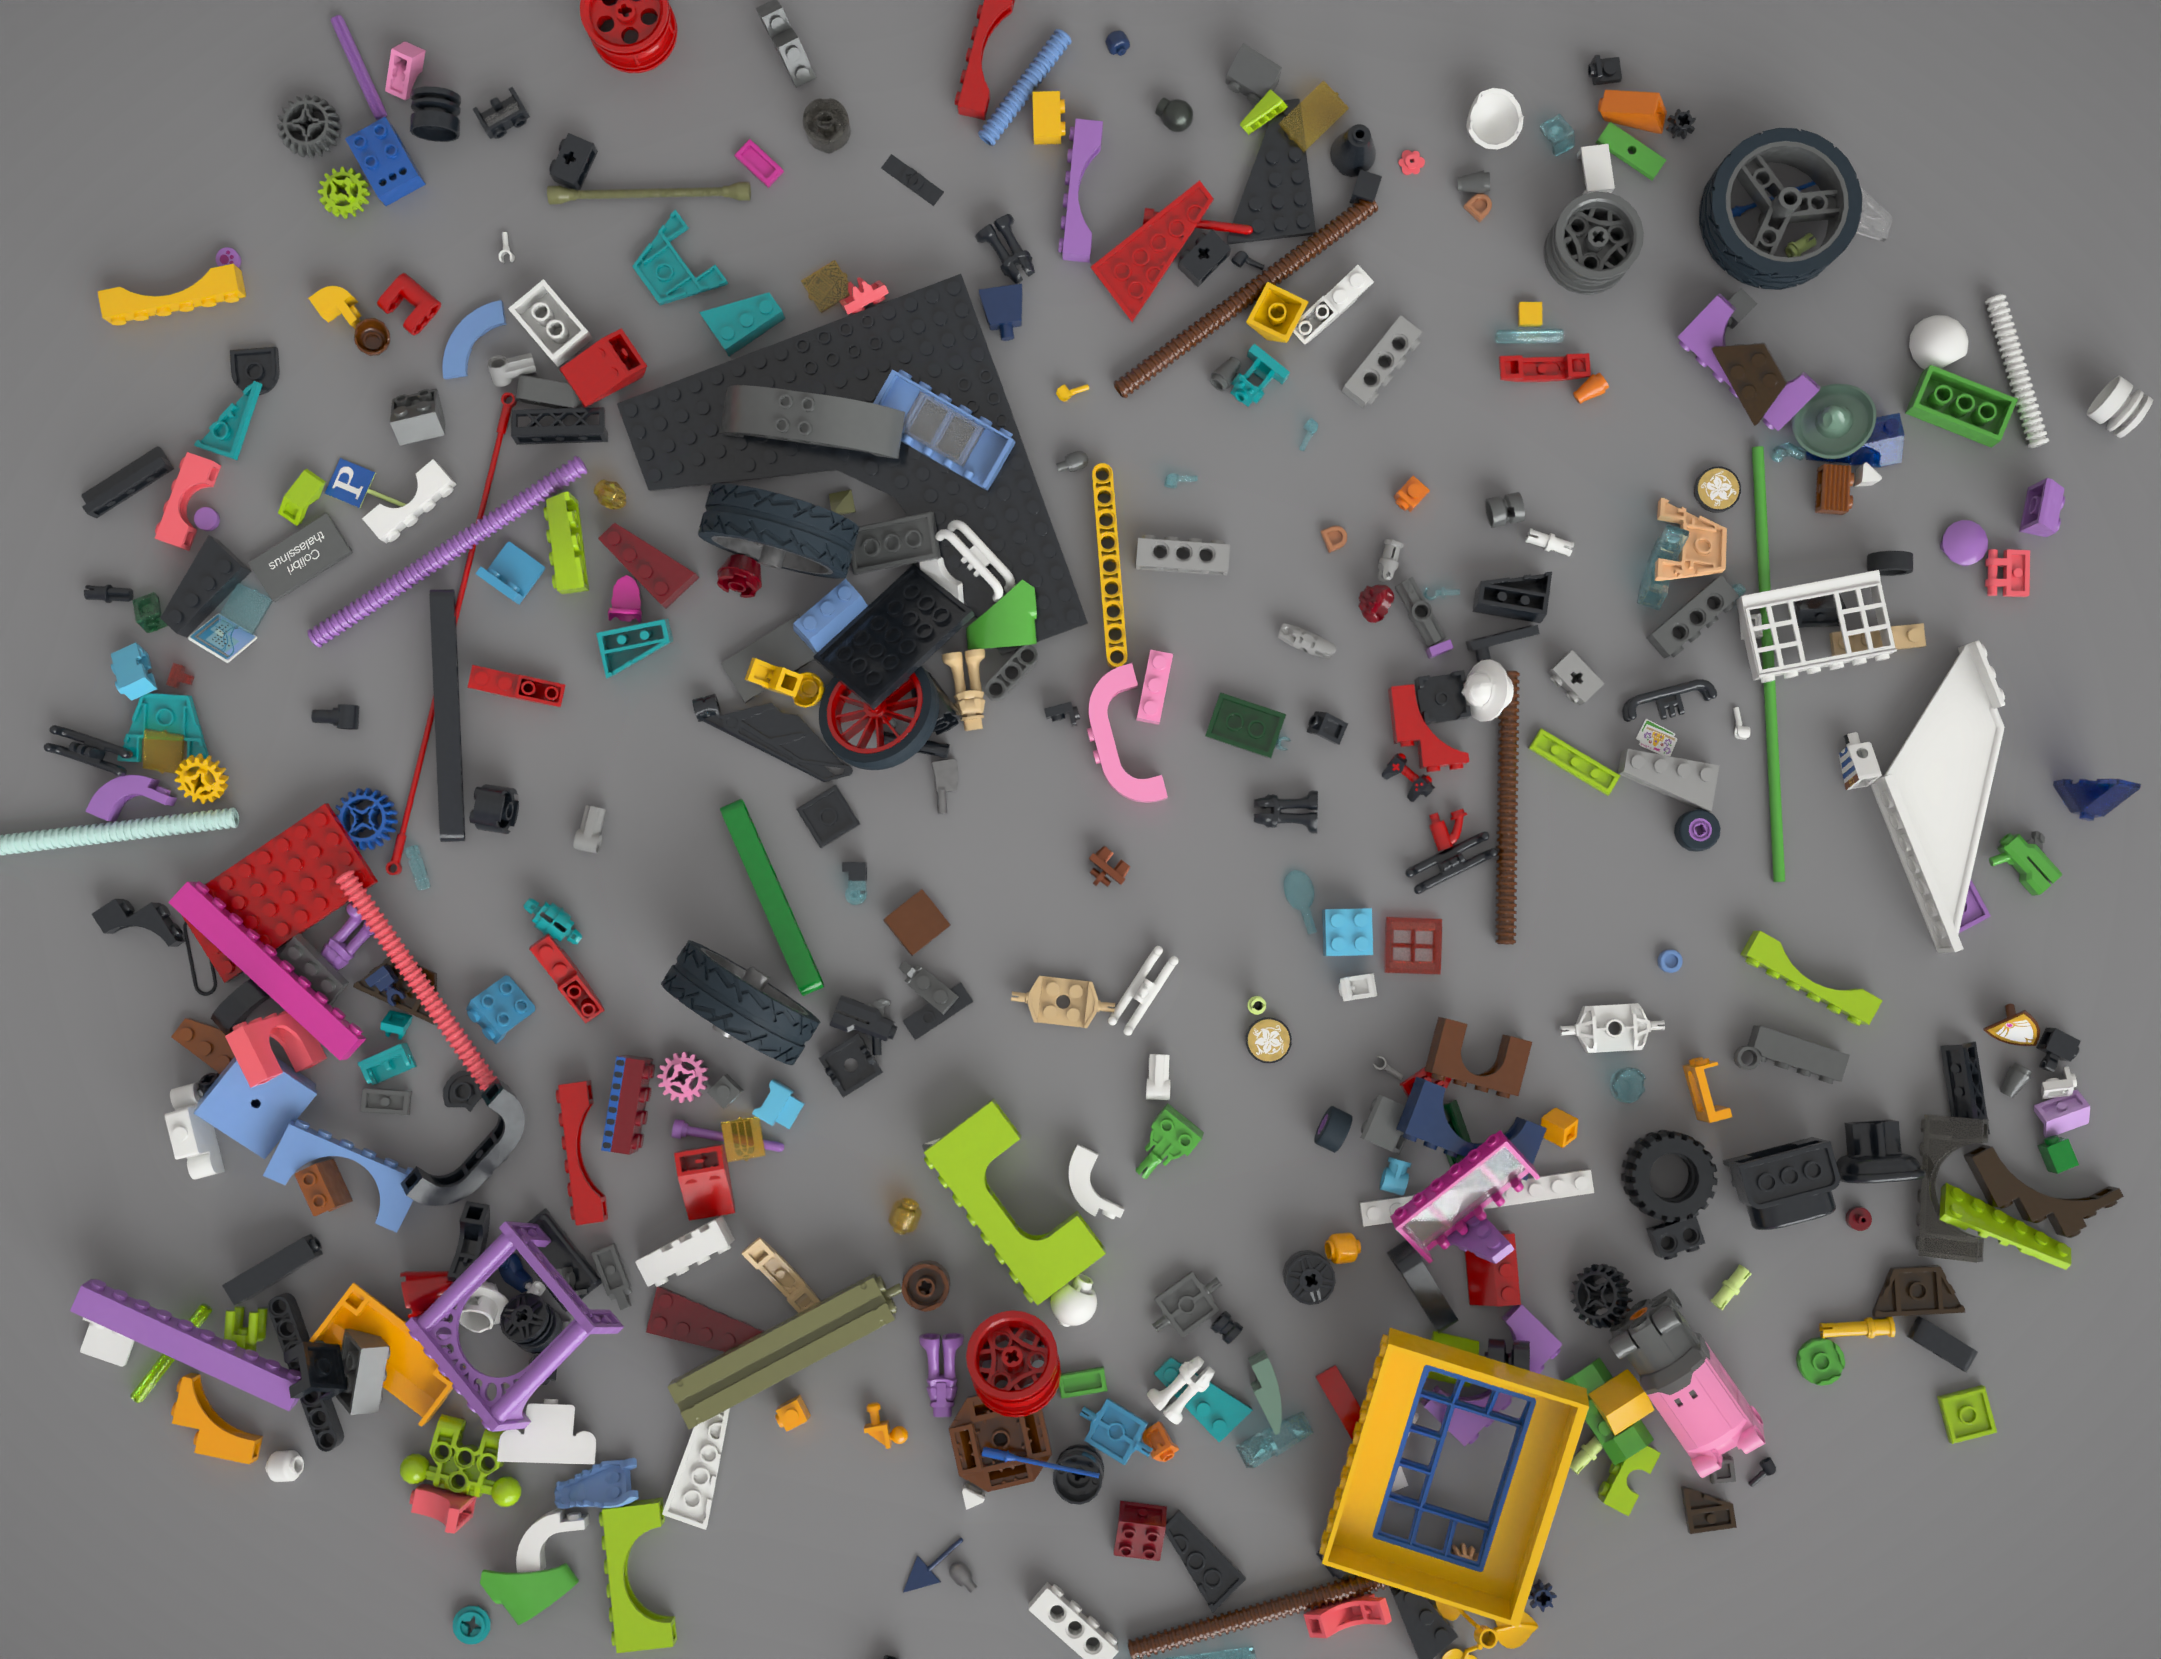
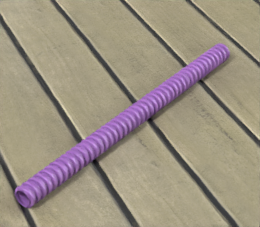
[307,456,588,648]

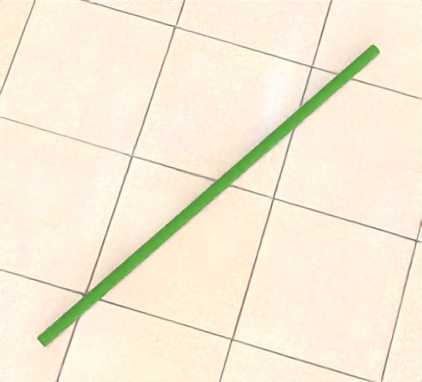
[1752,446,1785,882]

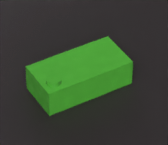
[1905,365,2018,448]

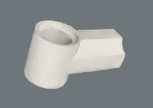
[1146,1054,1170,1101]

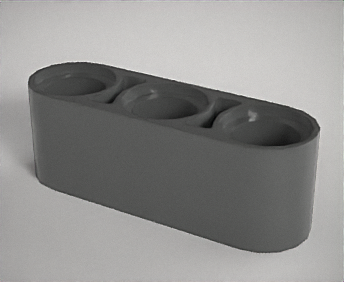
[515,376,582,409]
[985,645,1038,702]

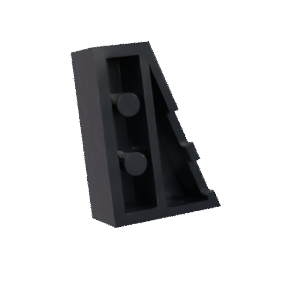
[1472,571,1552,623]
[1390,1587,1458,1659]

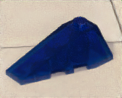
[1803,413,1905,468]
[2053,779,2141,821]

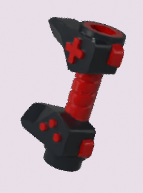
[1382,753,1435,802]

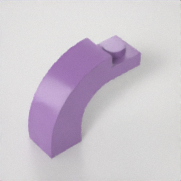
[85,775,177,822]

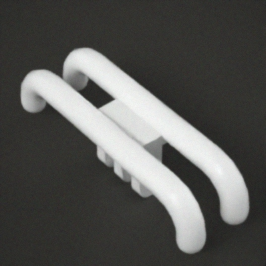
[935,520,1015,602]
[1108,946,1179,1036]

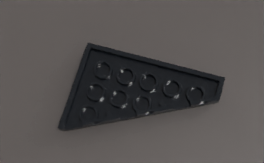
[1227,99,1316,245]

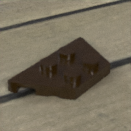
[1711,342,1787,426]
[353,956,437,1025]
[1872,1265,1965,1317]

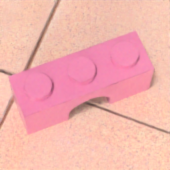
[1136,649,1173,725]

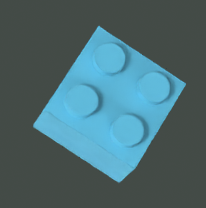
[1322,908,1373,956]

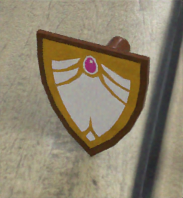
[1983,1004,2040,1046]

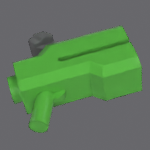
[1989,831,2062,896]

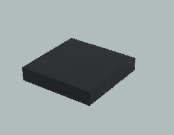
[796,785,860,849]

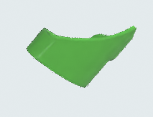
[966,580,1037,650]

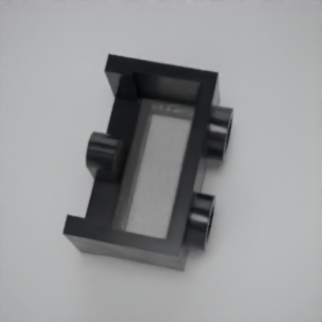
[473,87,530,139]

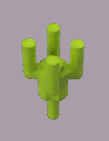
[224,1306,268,1351]

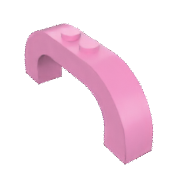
[1087,663,1168,803]

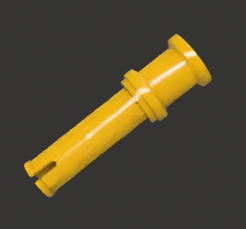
[1819,1316,1895,1339]

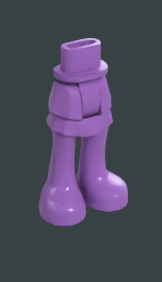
[321,902,375,971]
[919,1333,964,1417]

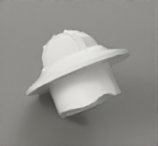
[1461,659,1514,722]
[455,1281,509,1333]

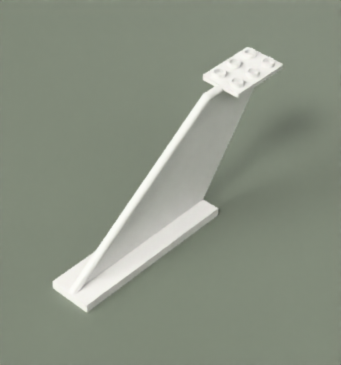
[1870,640,2005,953]

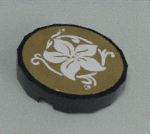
[1694,466,1741,513]
[1245,1017,1292,1063]

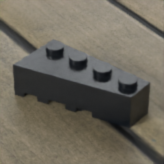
[160,535,252,637]

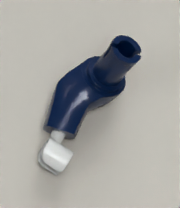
[499,1252,546,1296]

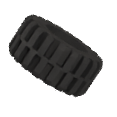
[1621,1130,1718,1222]

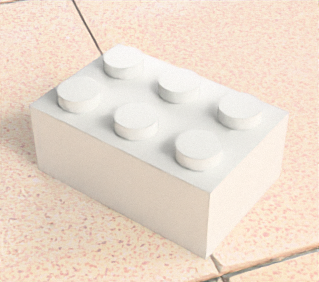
[508,279,593,368]

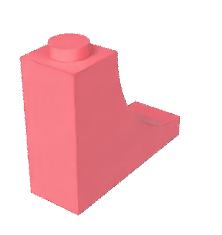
[410,1484,477,1534]

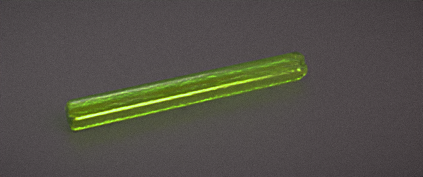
[130,1303,212,1403]

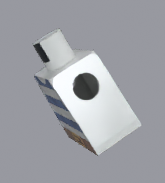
[1839,732,1882,790]

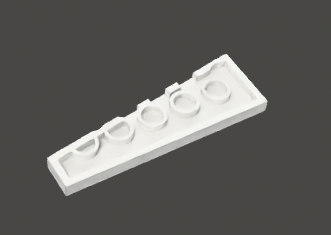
[662,1408,730,1530]

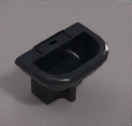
[1836,1120,1926,1184]

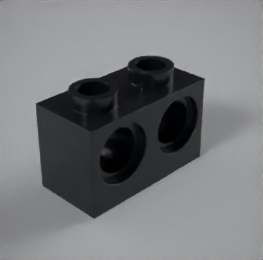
[1646,1217,1705,1260]

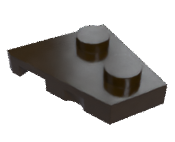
[1681,1486,1737,1534]

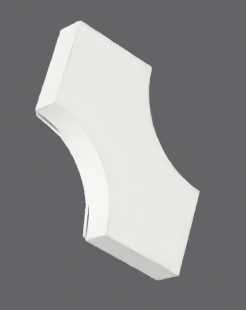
[919,557,964,603]

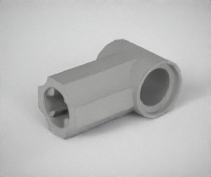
[487,353,537,387]
[573,805,607,854]

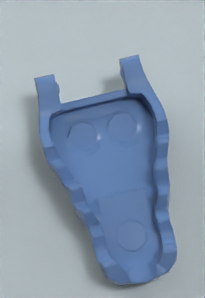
[554,1458,639,1509]

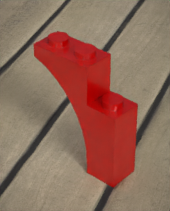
[1388,684,1469,772]

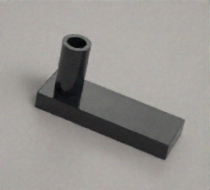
[1466,625,1540,663]

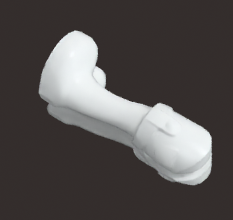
[1147,1356,1215,1425]

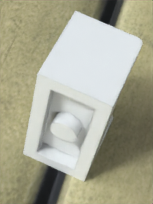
[1577,144,1615,194]

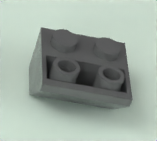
[390,388,446,446]
[1360,1094,1406,1154]

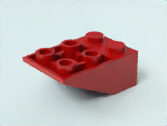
[559,328,647,408]
[674,1143,736,1221]

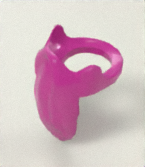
[608,575,642,622]

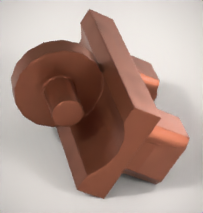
[1089,846,1130,887]

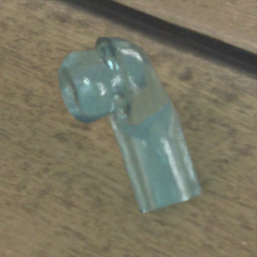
[1771,443,1806,462]

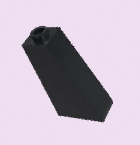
[222,1234,323,1306]

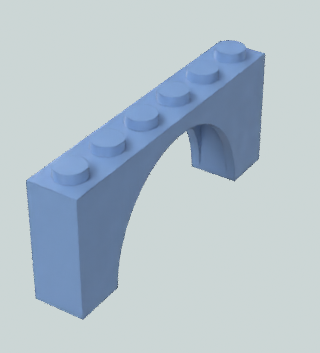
[263,1119,414,1233]

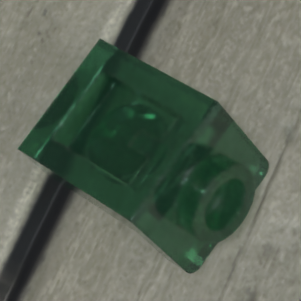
[133,592,168,633]

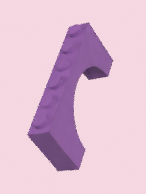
[1678,293,1821,431]
[1421,1304,1563,1447]

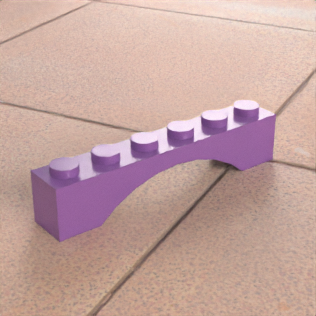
[1058,119,1103,263]

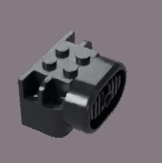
[1723,1137,1840,1230]

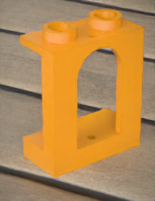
[1683,1057,1732,1123]

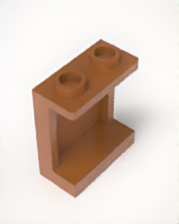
[295,1159,353,1216]

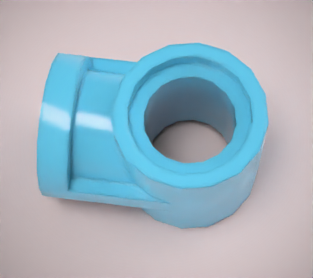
[1380,1157,1411,1196]

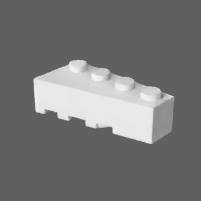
[635,1215,735,1287]

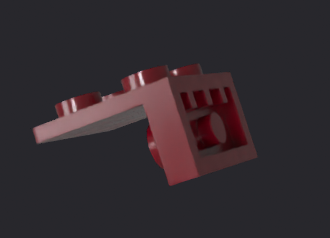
[1114,1500,1167,1561]

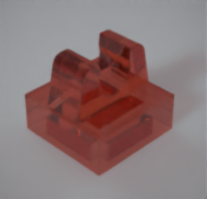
[166,663,194,688]

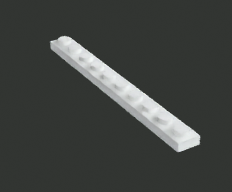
[1359,1169,1594,1227]

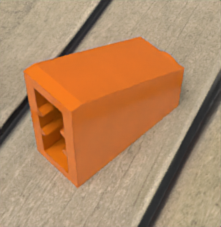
[1598,90,1667,134]

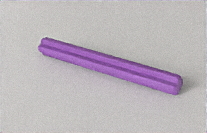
[331,15,387,120]

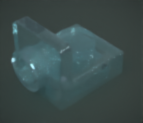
[1540,114,1575,156]

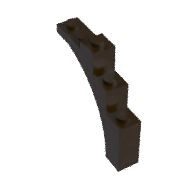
[1963,1145,2124,1238]

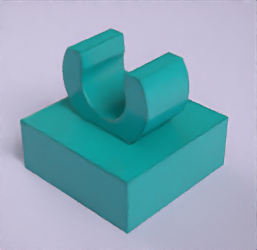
[380,1010,412,1040]

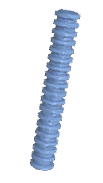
[978,29,1072,146]

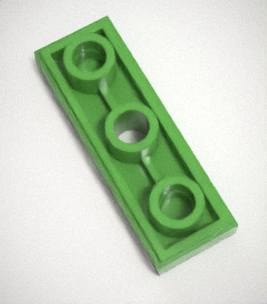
[1596,122,1666,181]

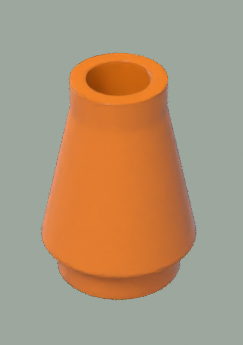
[1573,373,1609,404]

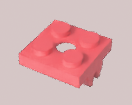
[839,277,889,314]

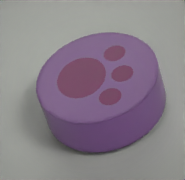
[216,247,241,268]

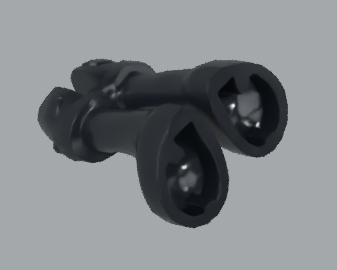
[975,214,1035,284]
[1254,790,1318,834]

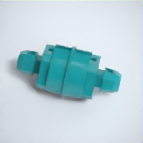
[523,898,582,944]

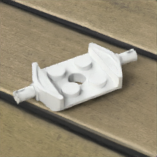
[1560,1003,1665,1053]

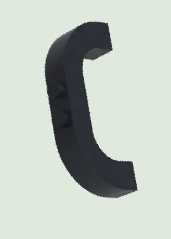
[401,1078,525,1206]

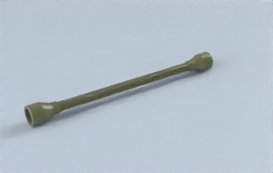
[547,182,751,205]

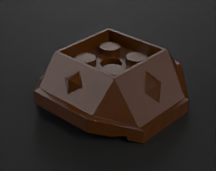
[949,1395,1052,1492]

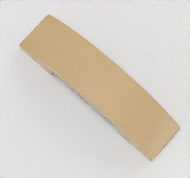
[741,1237,820,1313]

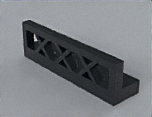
[511,407,608,445]
[1940,1042,1990,1139]

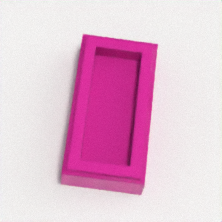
[734,139,784,188]

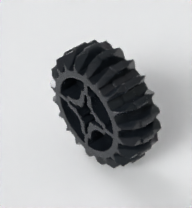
[1570,1264,1633,1329]

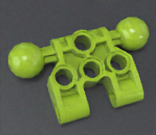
[400,1414,521,1507]

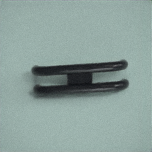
[1622,679,1717,722]
[44,725,133,777]
[1405,831,1498,894]

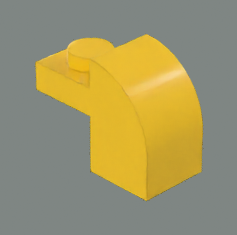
[308,286,362,329]
[744,658,803,697]

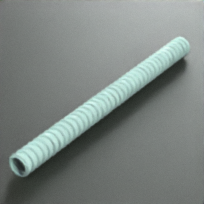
[0,807,239,855]

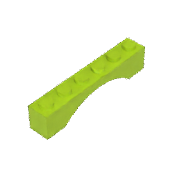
[1740,931,1883,1026]

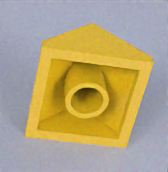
[1246,282,1309,343]
[1588,1369,1654,1435]

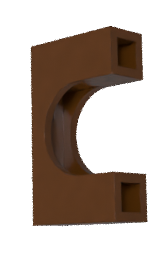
[1425,1017,1532,1099]

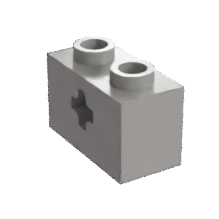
[1548,650,1605,705]

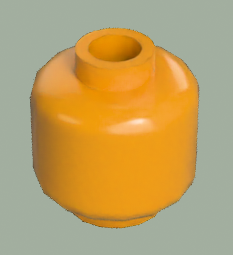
[1325,1232,1361,1264]

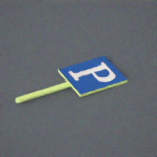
[325,458,407,508]

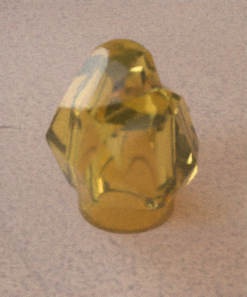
[594,479,626,509]

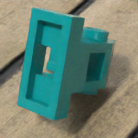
[1231,343,1290,407]

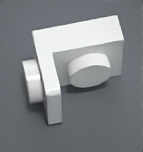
[2040,1066,2077,1099]

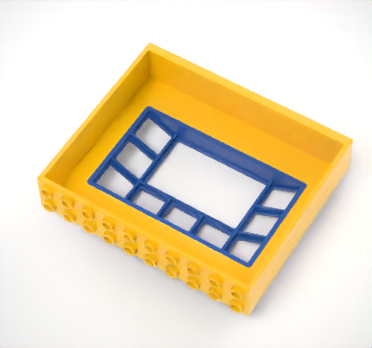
[1319,1328,1589,1628]

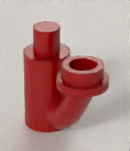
[1429,809,1467,851]

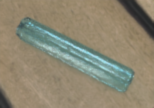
[1495,329,1564,343]

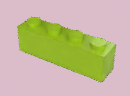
[543,491,589,594]

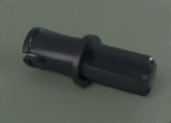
[84,585,134,603]

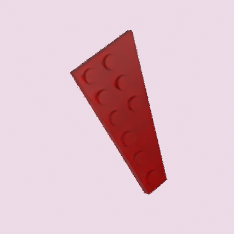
[1090,180,1214,323]

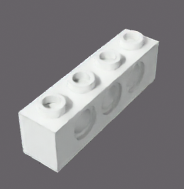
[1028,1582,1119,1659]

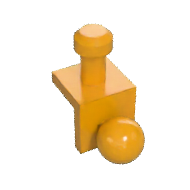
[864,1402,908,1449]

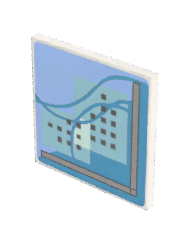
[188,613,257,663]

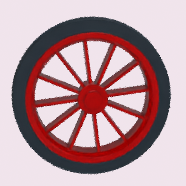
[819,666,939,770]

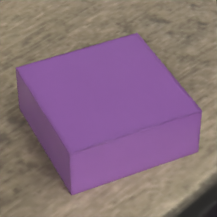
[1425,640,1454,659]

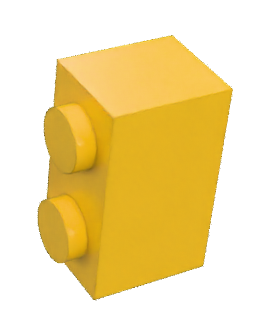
[1033,91,1066,145]

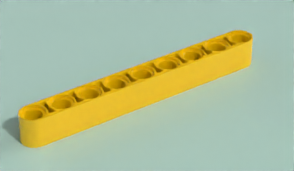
[1092,463,1127,669]

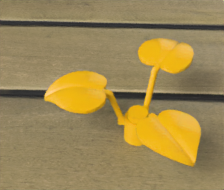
[1435,1601,1538,1659]

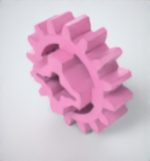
[657,1052,710,1103]

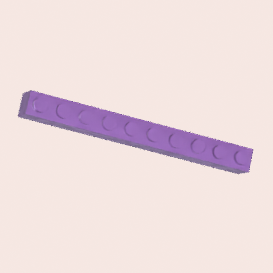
[70,1279,302,1411]

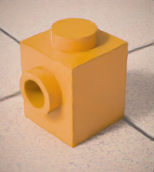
[775,1395,811,1432]

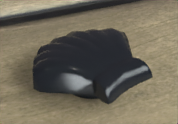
[443,1071,483,1112]

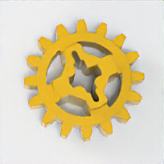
[175,754,229,804]

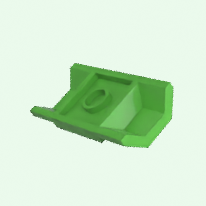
[1563,1357,1654,1465]

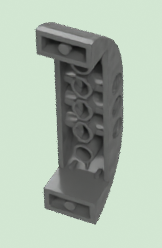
[720,385,905,459]

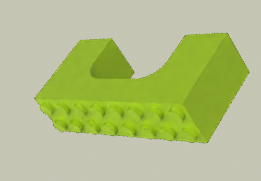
[923,1098,1106,1306]

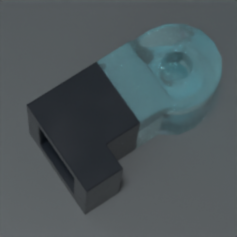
[842,862,867,905]

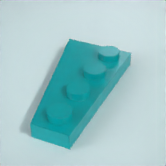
[1154,1356,1253,1443]

